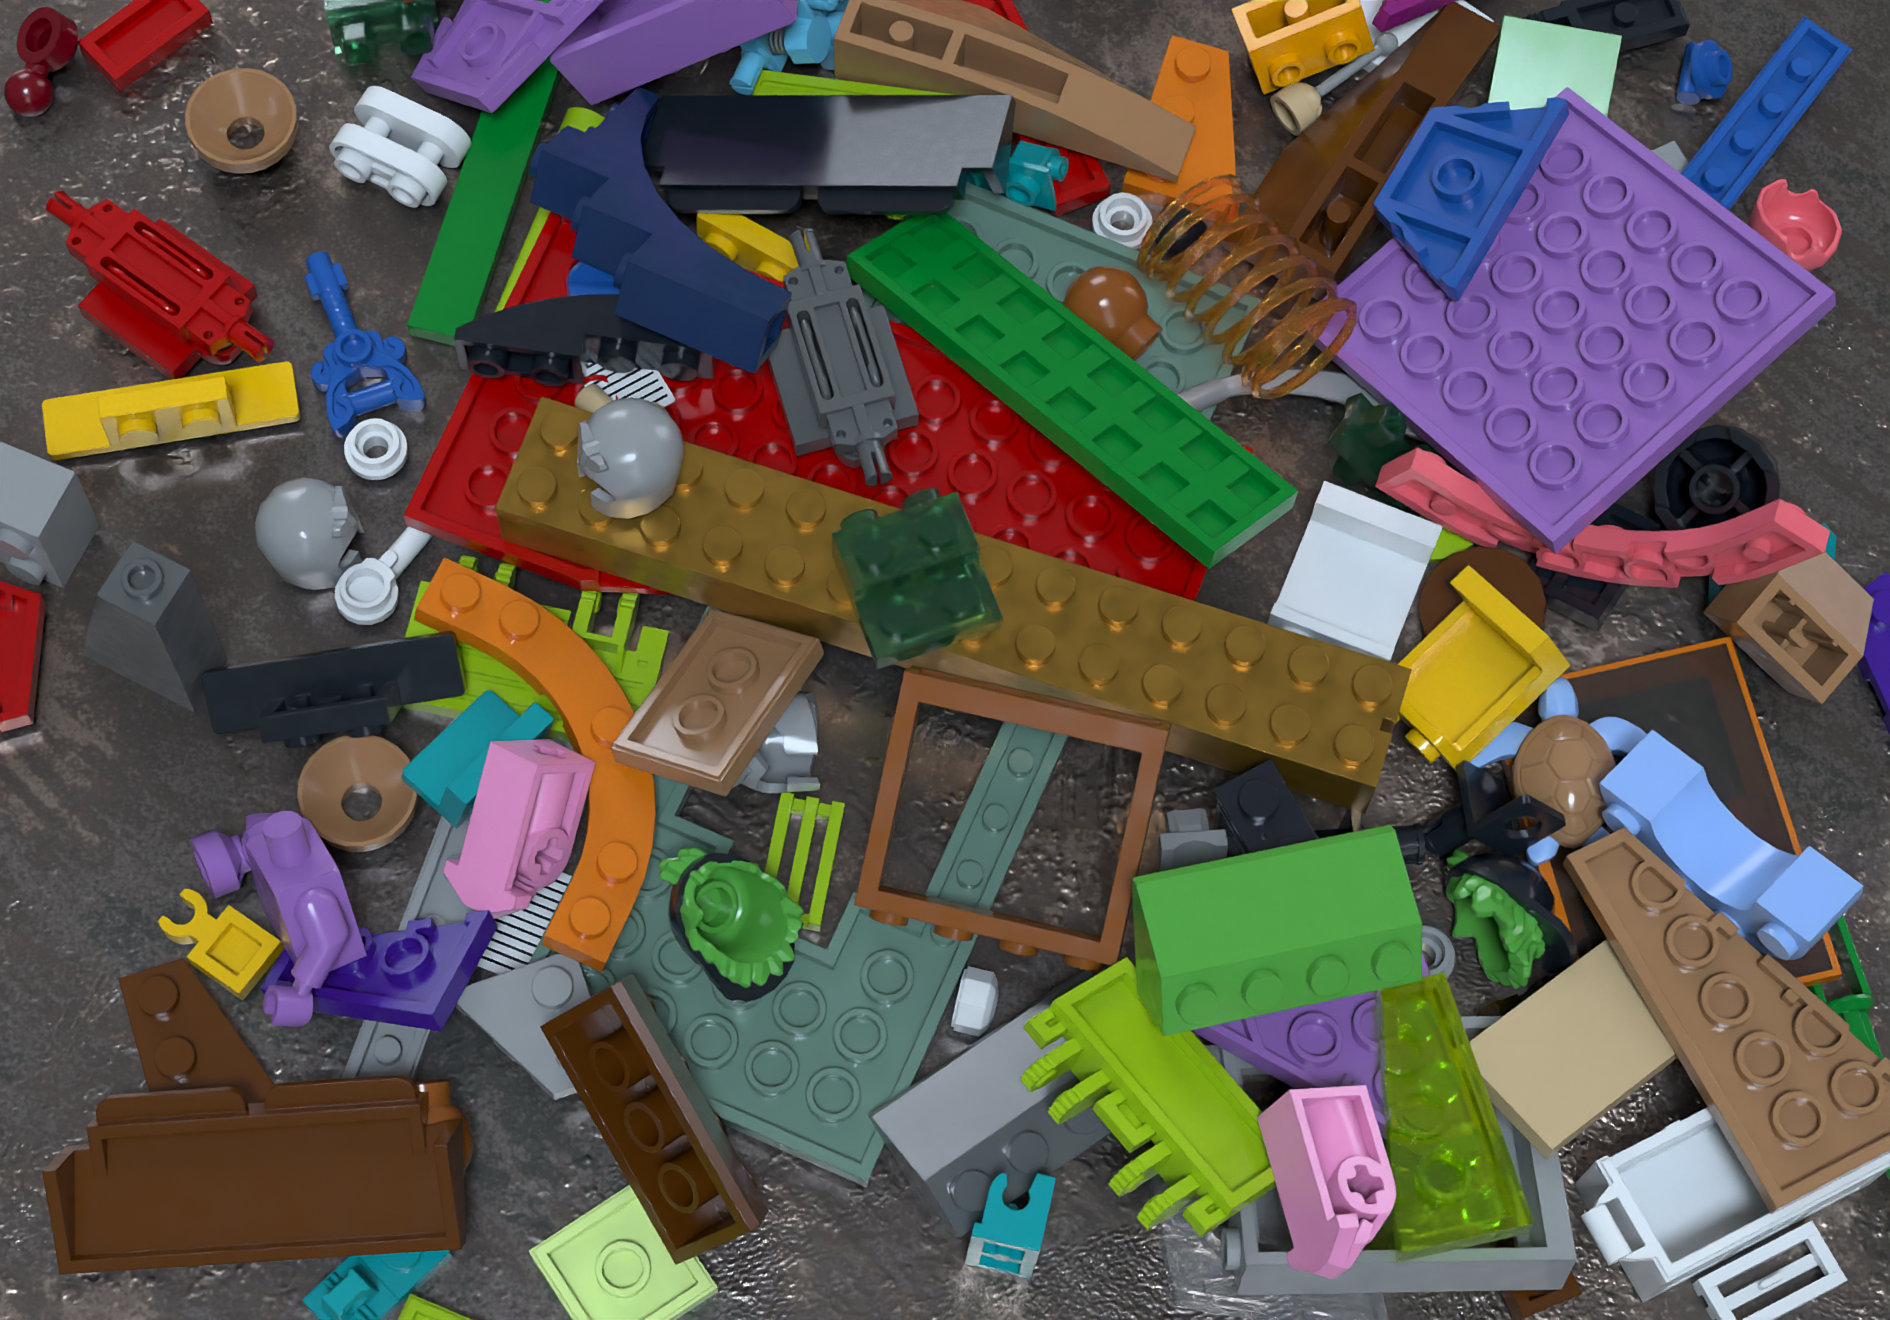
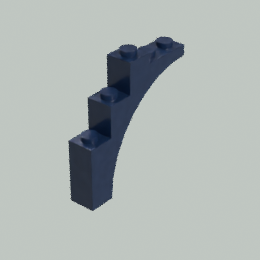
[529,87,792,374]

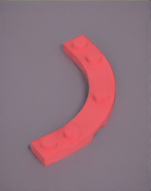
[1375,447,1830,588]

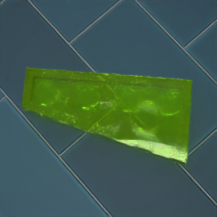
[1375,973,1534,1263]

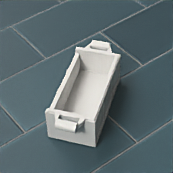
[1574,1107,1890,1303]

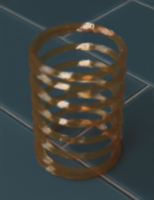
[1137,174,1358,400]

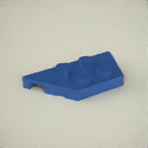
[1373,97,1569,301]

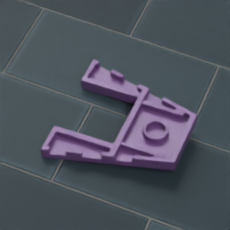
[411,0,604,113]

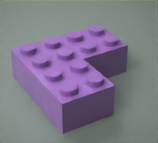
[550,0,797,105]

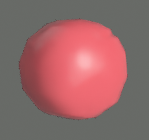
[1748,179,1842,272]

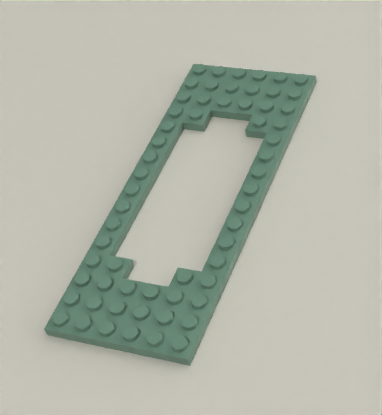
[528,182,1263,1187]

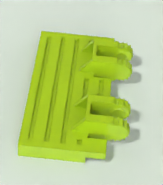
[401,555,670,742]
[1020,957,1276,1237]

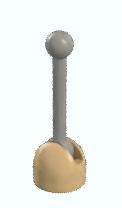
[1270,32,1398,136]

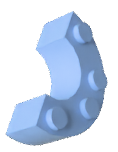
[1599,729,1864,960]

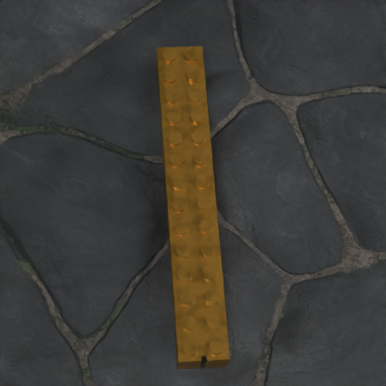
[495,397,1412,814]

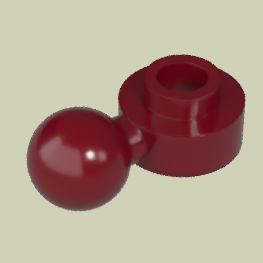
[4,7,78,117]

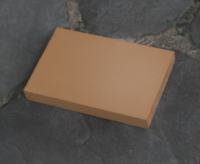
[611,608,824,797]

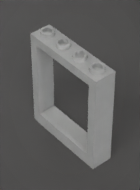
[1204,1016,1577,1295]

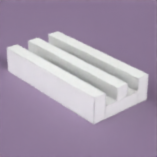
[1692,1221,1847,1320]

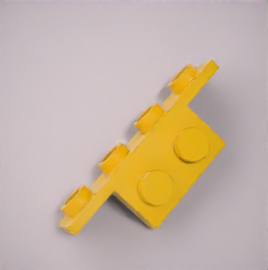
[42,361,300,460]

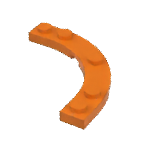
[414,558,656,972]

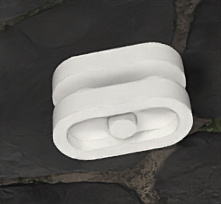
[329,86,472,208]

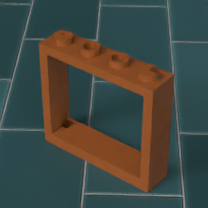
[854,665,1171,972]

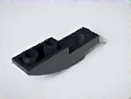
[454,294,717,387]

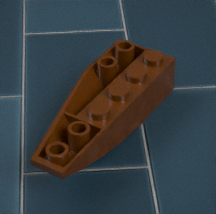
[1222,2,1500,302]

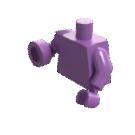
[189,811,367,1027]

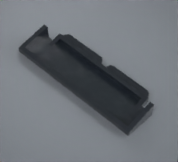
[642,95,1016,215]

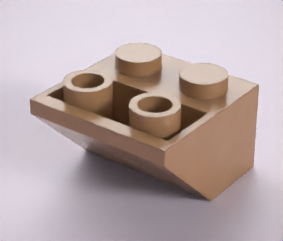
[1703,552,1874,704]

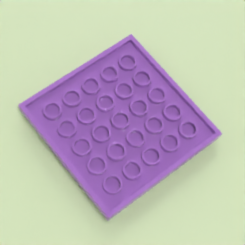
[1297,87,1836,554]

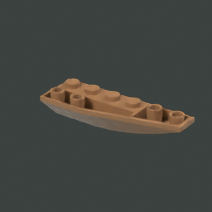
[834,0,1196,182]

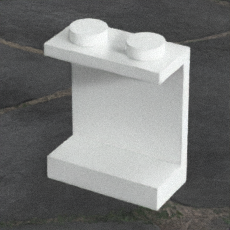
[1267,481,1443,662]

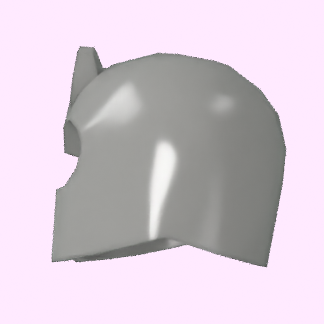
[577,397,685,519]
[254,477,364,590]
[732,691,820,793]

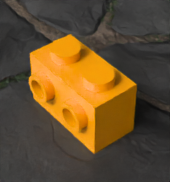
[1231,0,1375,94]

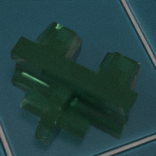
[324,0,439,66]
[1328,392,1442,512]

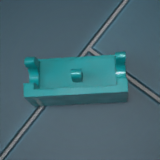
[965,1173,1056,1279]

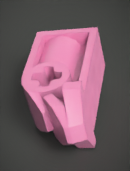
[443,739,596,919]
[1257,1085,1397,1279]

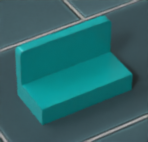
[401,690,554,829]

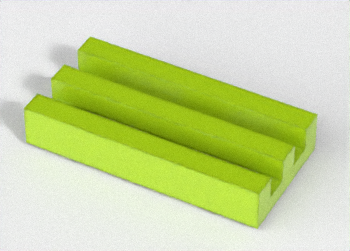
[764,793,845,932]

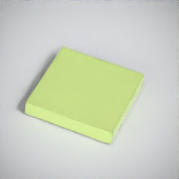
[528,1185,718,1320]

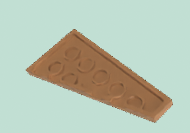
[1563,827,1890,1215]

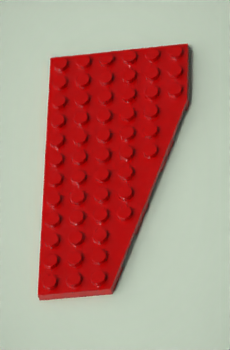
[403,212,1253,601]

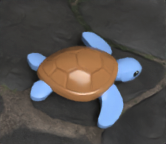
[1470,676,1647,866]

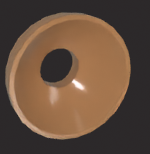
[185,68,298,174]
[297,735,418,852]

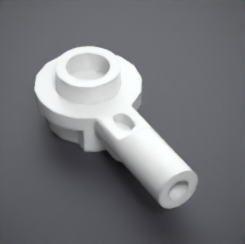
[334,527,433,625]

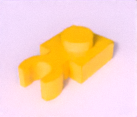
[158,888,284,1001]

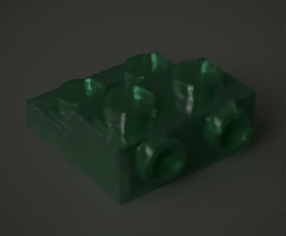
[832,488,1003,670]

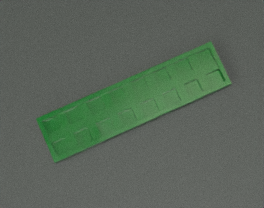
[846,213,1298,569]

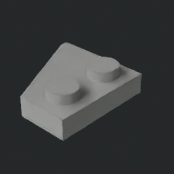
[455,953,591,1100]

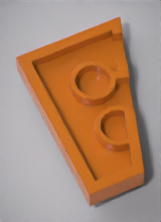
[1121,35,1238,227]

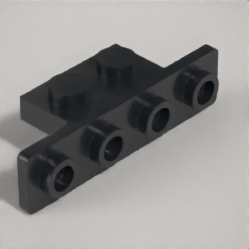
[201,631,467,748]

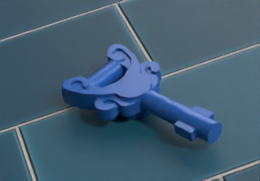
[304,251,426,438]

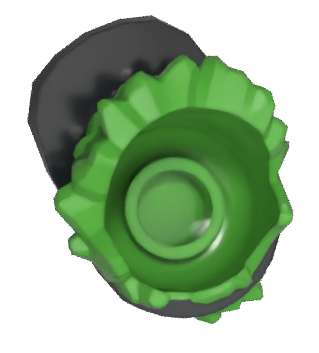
[658,847,804,1004]
[1443,849,1577,989]

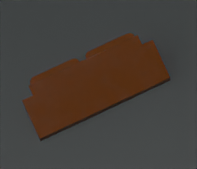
[42,1075,466,1275]

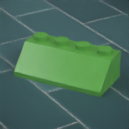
[1132,825,1422,1036]

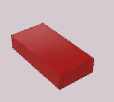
[77,0,213,92]

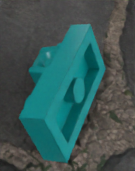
[302,1250,453,1320]

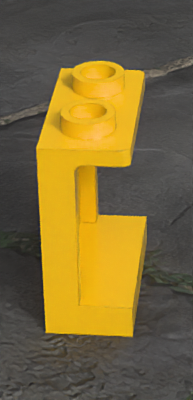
[1396,565,1571,772]

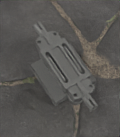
[766,228,919,486]

